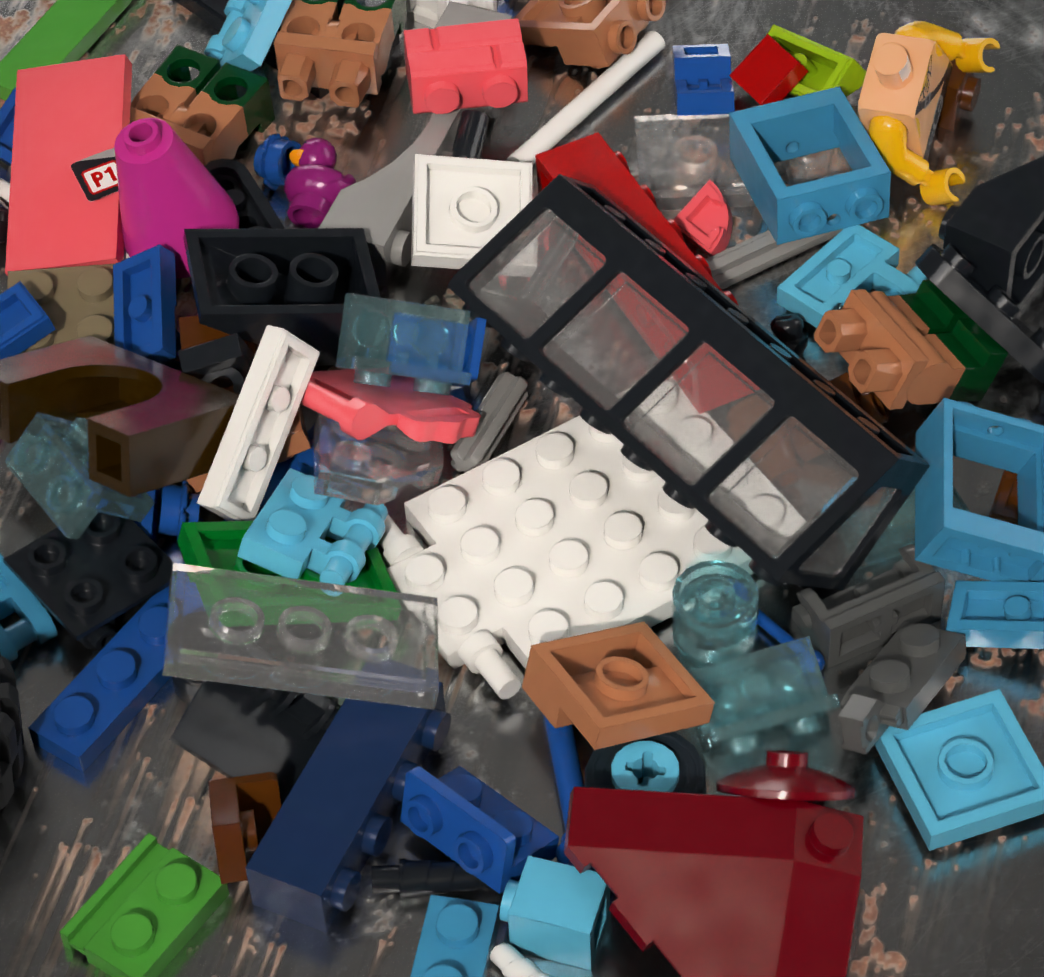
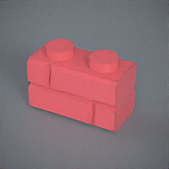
[403,18,528,114]

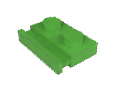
[59,833,229,977]

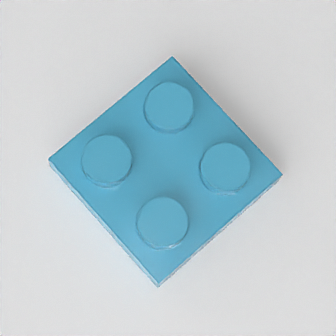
[875,689,1044,851]

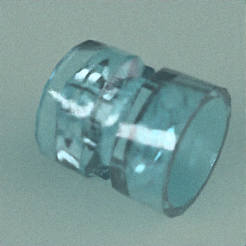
[672,560,759,685]

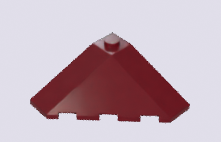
[564,786,864,977]

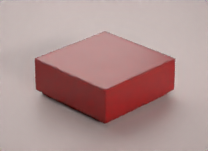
[729,34,809,105]

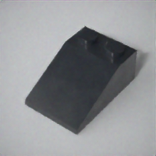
[938,156,1044,318]
[183,228,384,365]

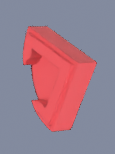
[673,179,733,257]

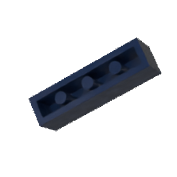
[245,657,451,933]

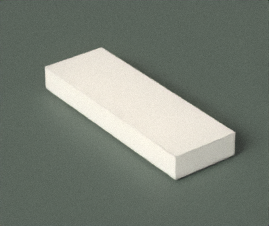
[197,325,320,521]

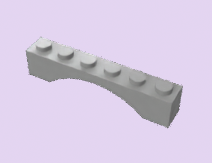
[319,1,513,287]

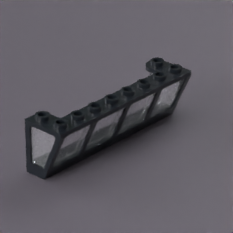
[447,174,930,591]

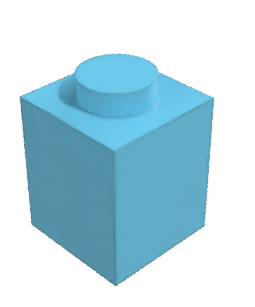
[499,855,611,971]

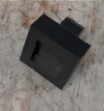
[178,333,255,395]

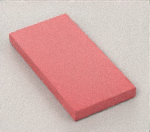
[5,54,132,276]

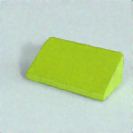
[767,24,866,97]

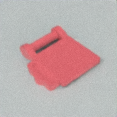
[300,366,481,444]

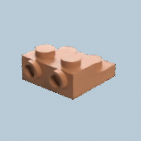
[513,0,666,69]
[522,621,715,750]

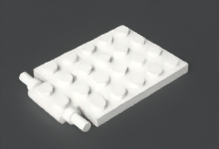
[378,375,810,700]

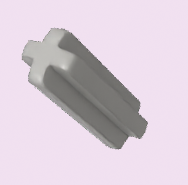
[450,371,528,472]

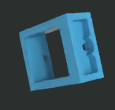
[729,86,891,245]
[915,398,1044,582]

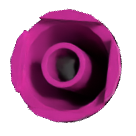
[114,118,240,279]

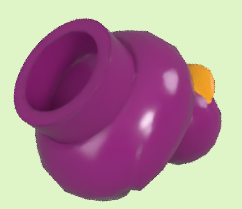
[284,137,357,228]

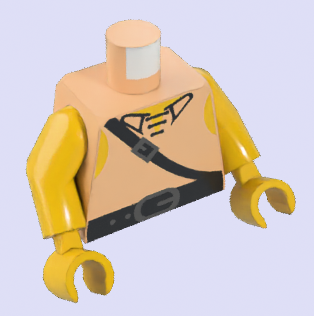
[858,21,1000,206]

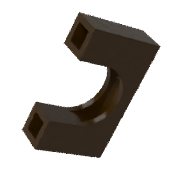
[0,335,239,497]

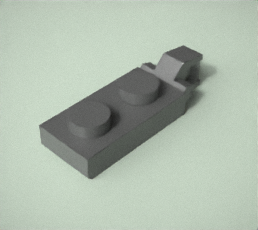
[838,622,967,754]

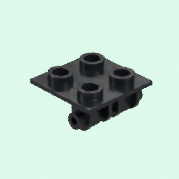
[3,497,185,651]
[169,633,341,805]

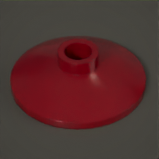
[716,750,855,801]

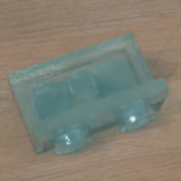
[336,293,472,396]
[5,412,155,539]
[688,636,841,758]

